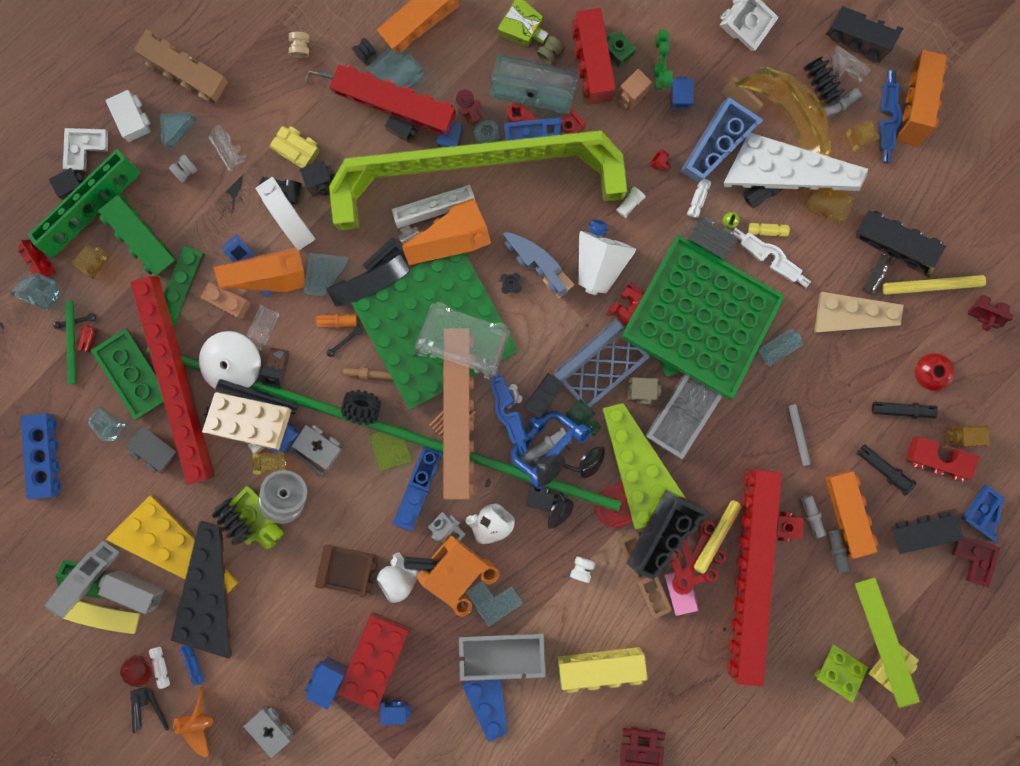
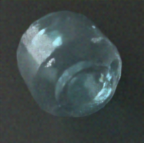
[474,119,501,144]

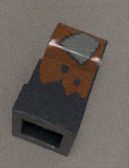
[260,347,289,389]

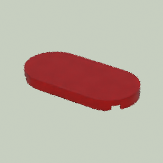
[595,482,633,528]

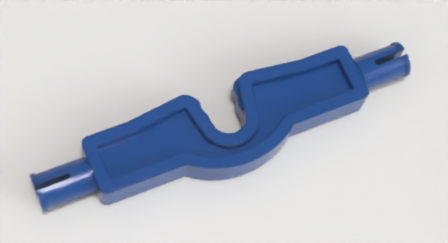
[879,70,902,163]
[488,366,529,455]

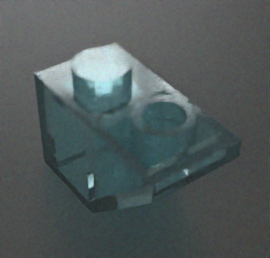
[10,273,59,311]

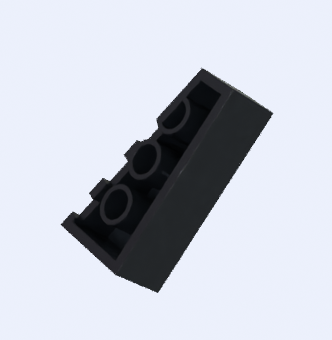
[855,210,946,278]
[626,489,710,580]

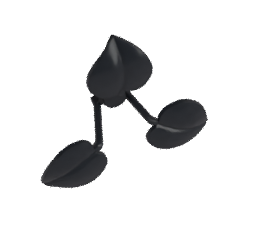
[535,446,605,529]

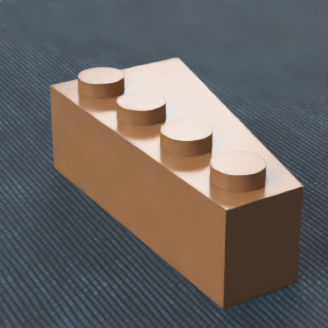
[134,29,228,103]

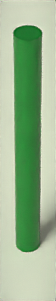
[65,301,76,384]

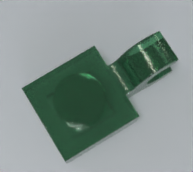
[565,399,601,436]

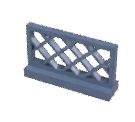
[554,318,650,410]

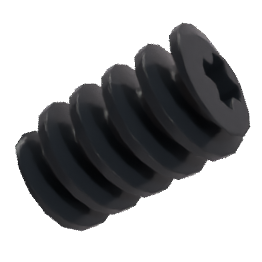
[803,56,845,104]
[212,497,256,546]

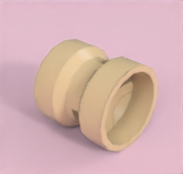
[288,32,310,58]

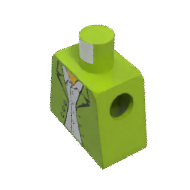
[497,0,549,47]

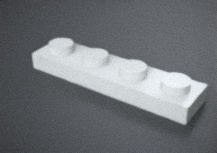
[392,185,476,228]

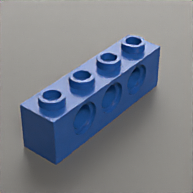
[21,414,61,499]

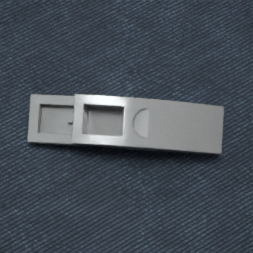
[44,540,120,620]

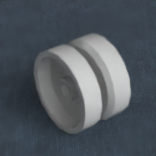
[258,470,307,524]

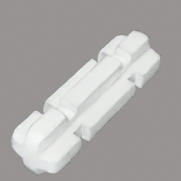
[687,179,711,218]
[149,647,170,689]

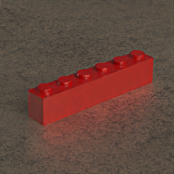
[329,64,456,137]

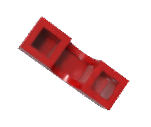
[906,437,980,482]

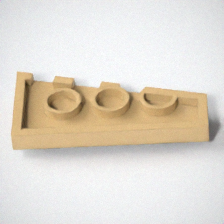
[814,292,904,333]

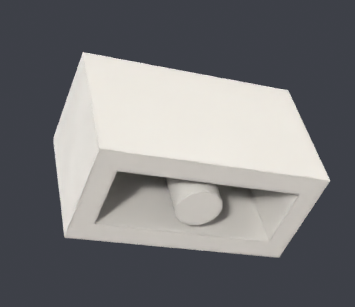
[105,90,151,142]

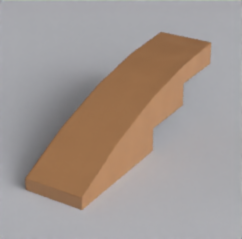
[618,531,672,619]

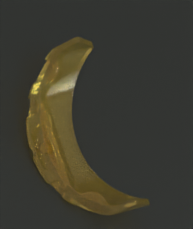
[735,67,832,192]

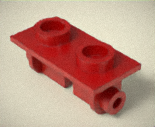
[18,239,56,282]

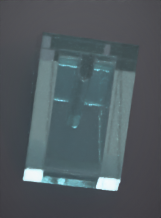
[160,112,197,151]
[87,406,125,441]

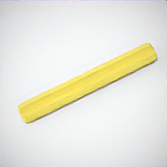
[694,500,742,574]

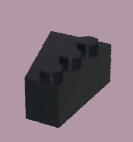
[826,6,904,63]
[892,509,964,554]

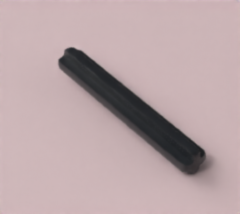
[216,379,298,415]

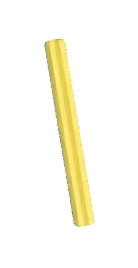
[882,275,986,295]

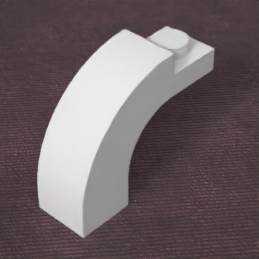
[255,177,316,250]

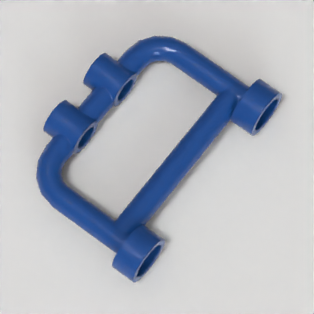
[511,411,591,489]

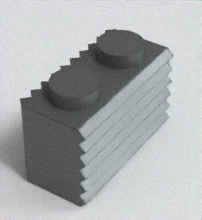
[687,217,737,260]

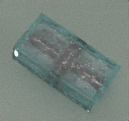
[488,54,579,114]

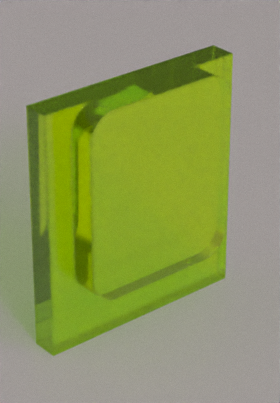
[369,426,412,471]

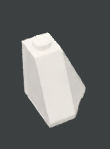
[579,231,636,295]

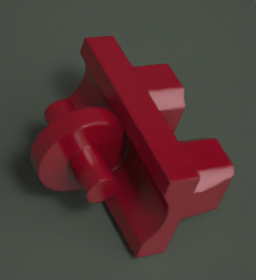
[456,89,482,124]
[968,295,1014,331]

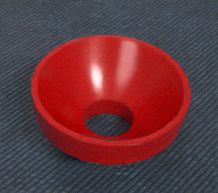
[915,353,954,391]

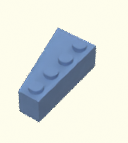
[680,97,763,182]

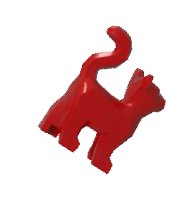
[605,282,644,328]

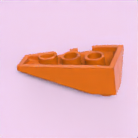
[213,247,306,292]

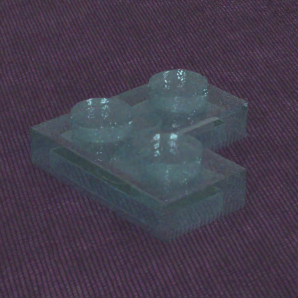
[465,581,523,627]

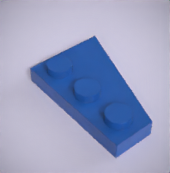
[462,679,507,742]

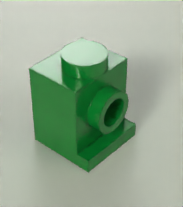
[607,31,637,67]

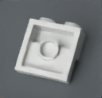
[719,0,779,51]

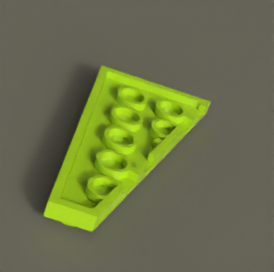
[602,403,685,530]

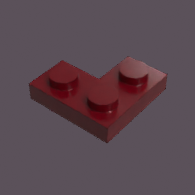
[952,536,1001,587]

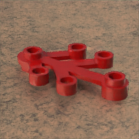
[670,521,726,595]

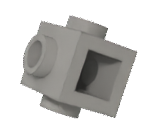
[428,512,466,544]

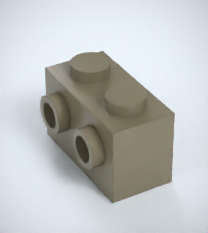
[628,378,661,405]

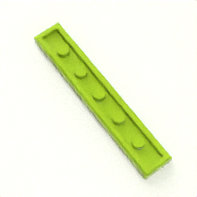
[855,578,920,708]

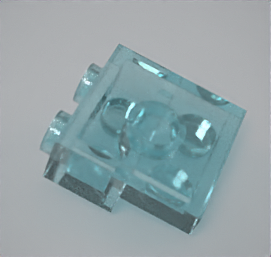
[366,47,424,88]

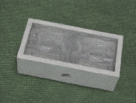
[645,374,722,459]

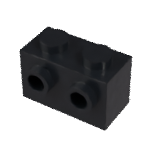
[300,161,335,197]

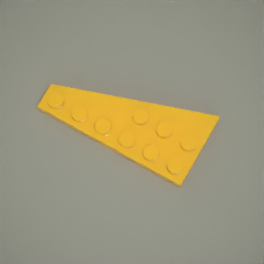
[106,495,239,594]

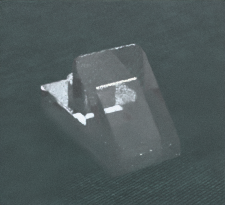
[830,46,871,82]

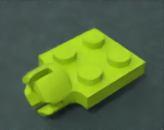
[230,486,283,549]

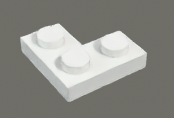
[63,128,108,171]

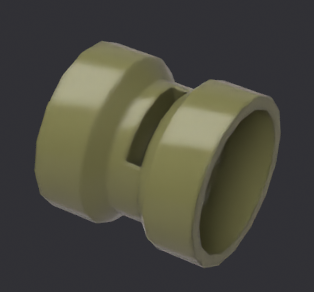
[536,36,565,65]

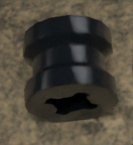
[351,38,377,64]

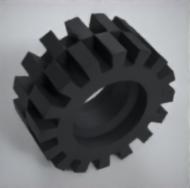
[341,390,381,425]

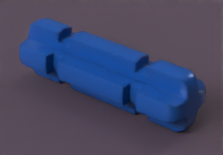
[180,645,204,685]

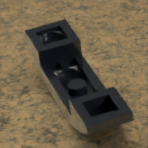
[326,252,410,307]

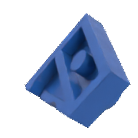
[961,485,1004,542]

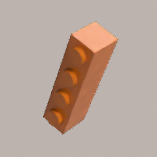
[825,471,878,559]

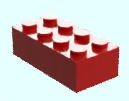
[571,8,616,105]
[338,612,411,710]

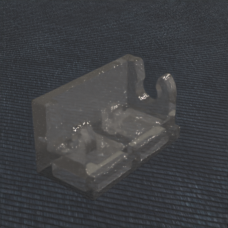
[246,305,280,351]

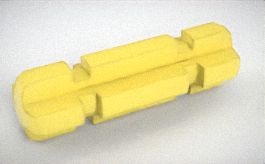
[748,223,790,237]

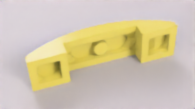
[63,600,140,634]

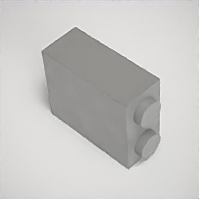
[98,570,165,614]

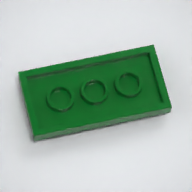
[91,328,164,420]

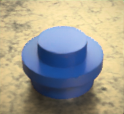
[588,219,608,236]

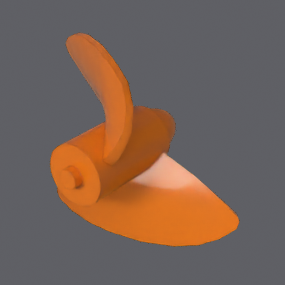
[173,687,214,757]

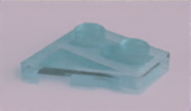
[304,253,349,297]

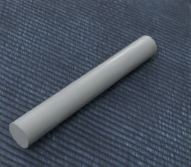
[788,404,811,466]

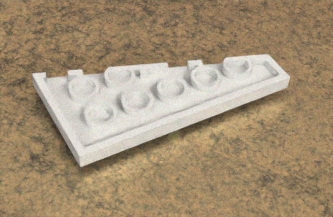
[724,133,868,191]

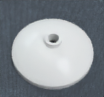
[199,331,261,389]

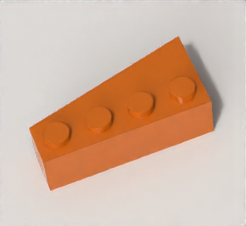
[896,49,948,147]

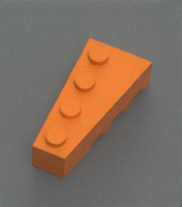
[377,0,460,54]

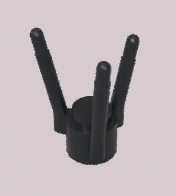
[130,687,169,733]

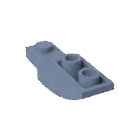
[503,232,568,298]

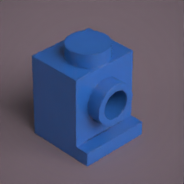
[380,699,411,725]

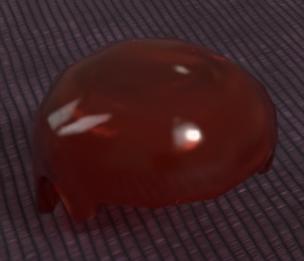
[120,655,153,687]

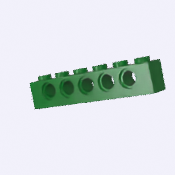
[27,149,141,258]

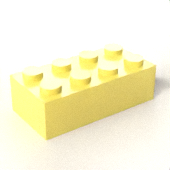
[558,647,647,693]

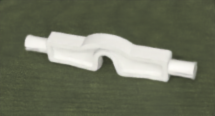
[733,227,811,288]

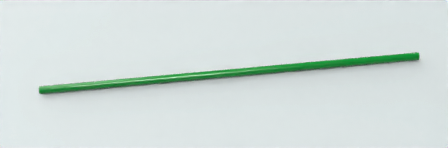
[146,347,621,512]

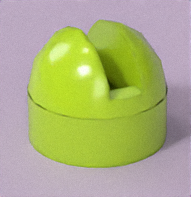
[722,212,740,229]

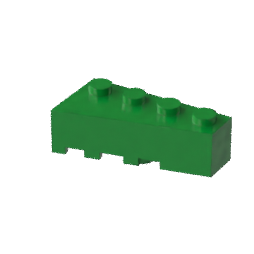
[98,195,177,276]

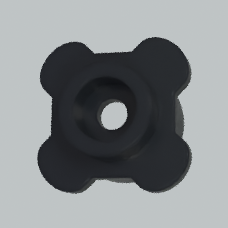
[500,273,522,294]

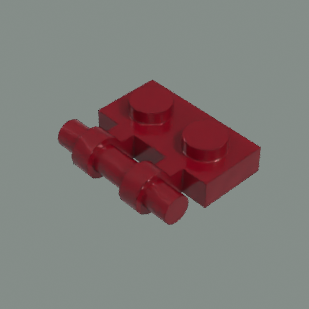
[620,727,665,766]

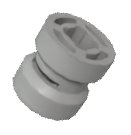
[169,154,198,183]

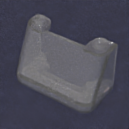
[414,302,510,380]

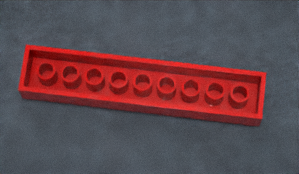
[727,469,782,687]

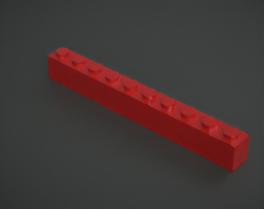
[130,276,215,485]

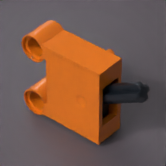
[404,535,499,616]

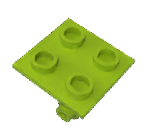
[814,644,868,703]

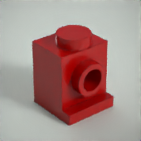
[561,108,586,135]

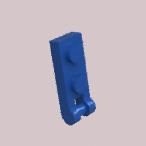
[504,118,564,141]

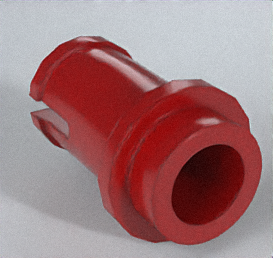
[77,325,97,352]

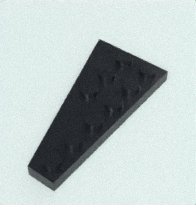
[171,521,232,659]

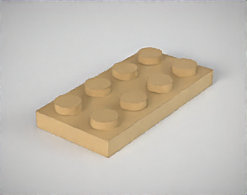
[202,392,291,450]

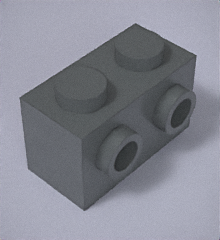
[127,427,178,474]

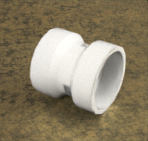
[570,556,596,583]

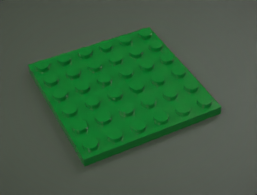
[620,234,785,401]
[351,253,519,410]

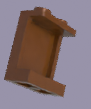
[315,544,377,598]

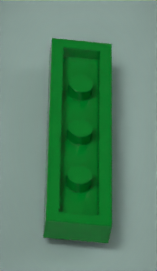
[164,245,205,329]

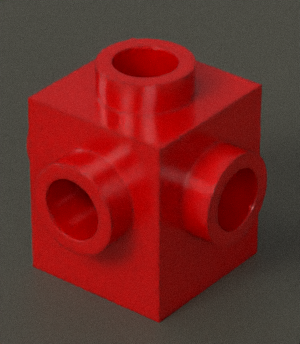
[776,511,804,542]

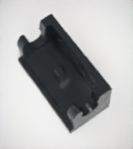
[362,237,406,271]

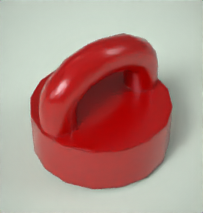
[650,149,671,170]

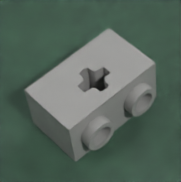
[292,424,343,469]
[243,705,294,758]

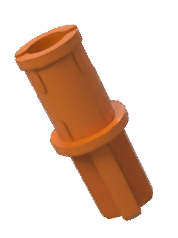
[316,313,358,329]

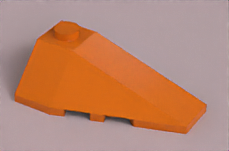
[402,198,491,265]

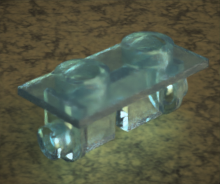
[758,328,803,367]

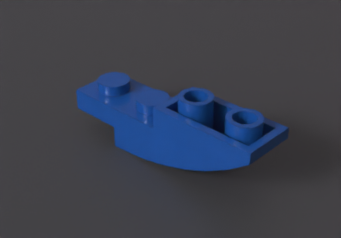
[392,446,443,532]

